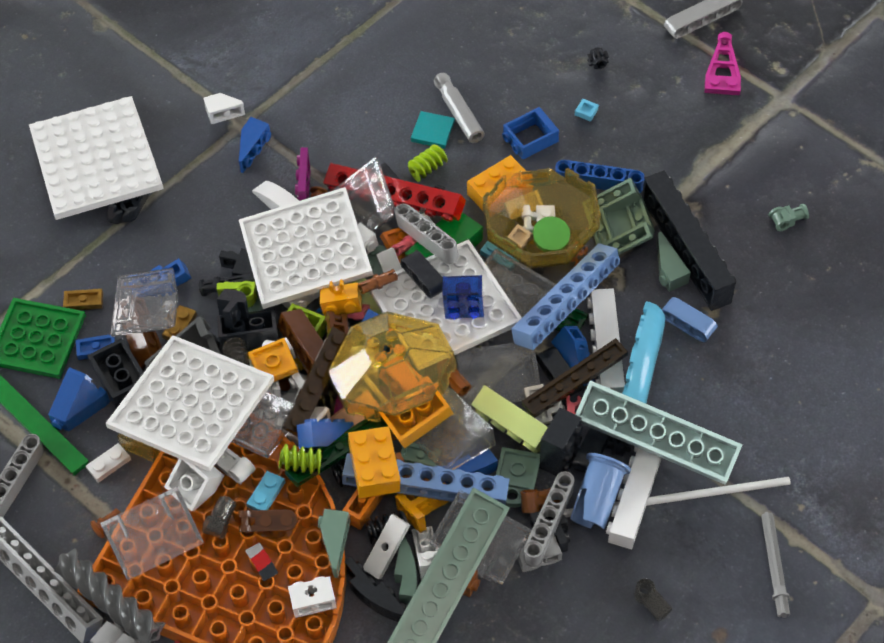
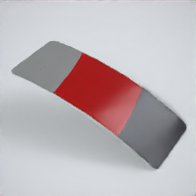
[245,543,278,581]

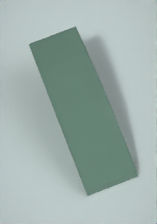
[394,537,417,604]

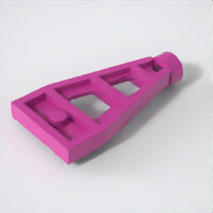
[704,32,741,95]

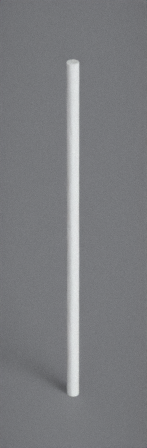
[563,477,790,517]

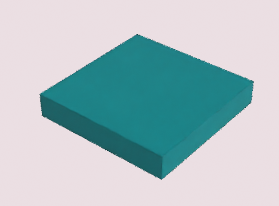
[411,111,455,149]

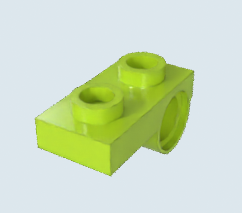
[217,281,257,308]

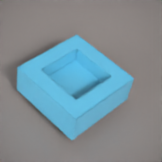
[575,99,599,122]

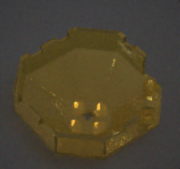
[483,167,601,269]
[328,311,457,422]

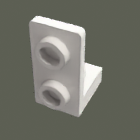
[376,248,402,273]

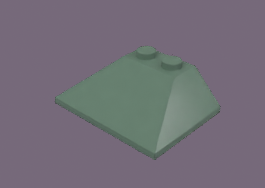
[583,178,655,255]

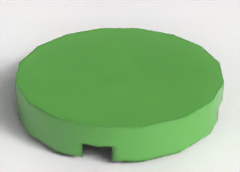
[533,216,570,253]

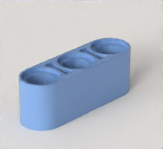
[662,297,717,342]

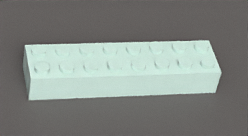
[575,380,743,485]

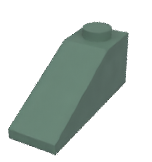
[657,232,690,292]
[318,509,350,578]

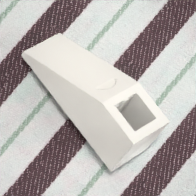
[412,526,438,581]

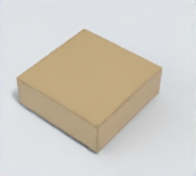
[506,224,533,250]

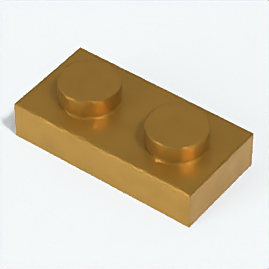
[63,289,103,310]
[162,305,197,340]

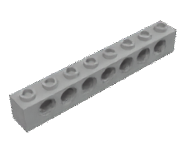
[0,516,103,643]

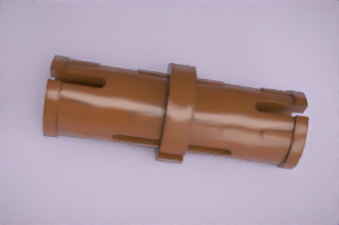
[358,269,398,294]

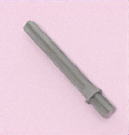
[761,512,790,618]

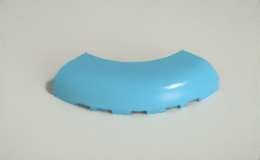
[622,301,665,404]

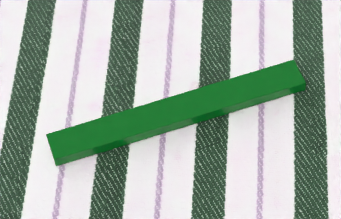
[0,375,89,476]

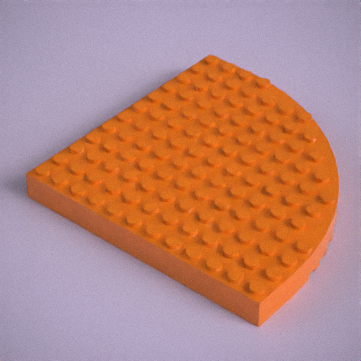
[77,413,346,643]

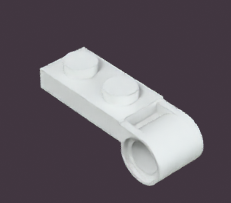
[215,447,256,484]

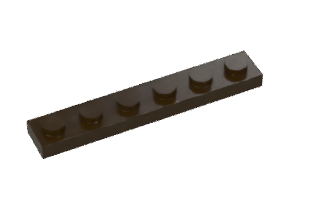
[282,327,350,437]
[522,338,628,418]

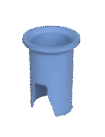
[570,453,631,529]

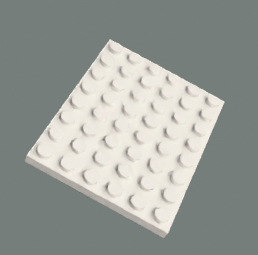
[29,96,164,220]

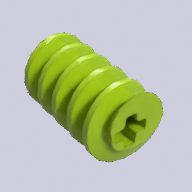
[408,144,448,182]
[278,444,322,474]

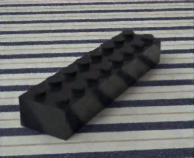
[642,170,736,311]

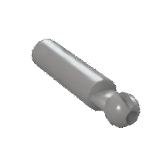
[434,73,485,143]

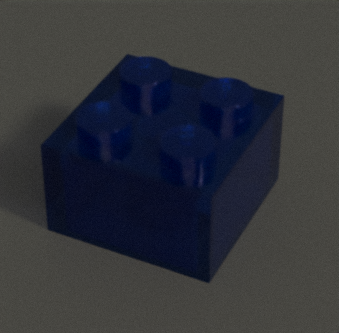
[442,275,484,319]

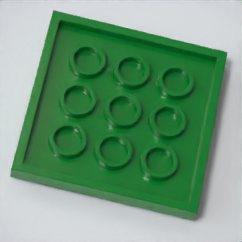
[0,298,86,379]

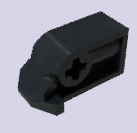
[107,193,149,224]

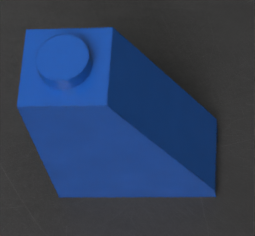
[48,367,110,431]

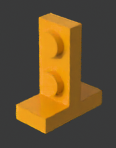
[395,482,449,533]

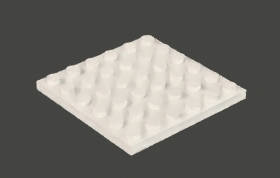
[239,187,373,309]
[369,239,522,372]
[106,335,274,472]

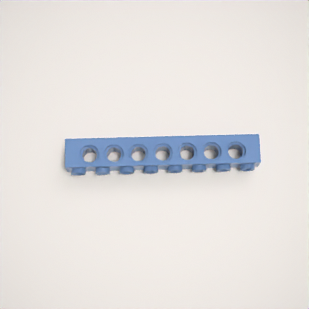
[511,243,620,350]
[342,453,509,505]

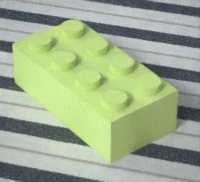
[471,385,548,453]

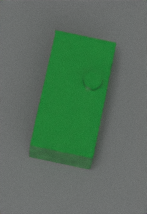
[405,212,483,258]

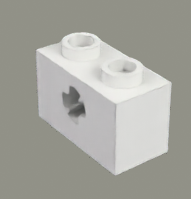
[288,576,337,618]

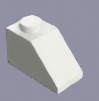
[203,93,245,124]

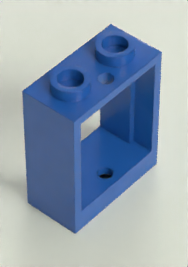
[502,107,559,160]

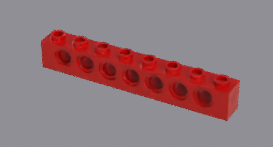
[323,163,466,222]

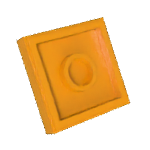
[248,338,299,382]

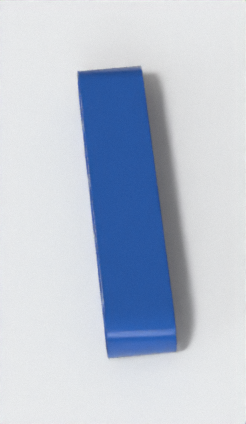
[555,160,644,193]

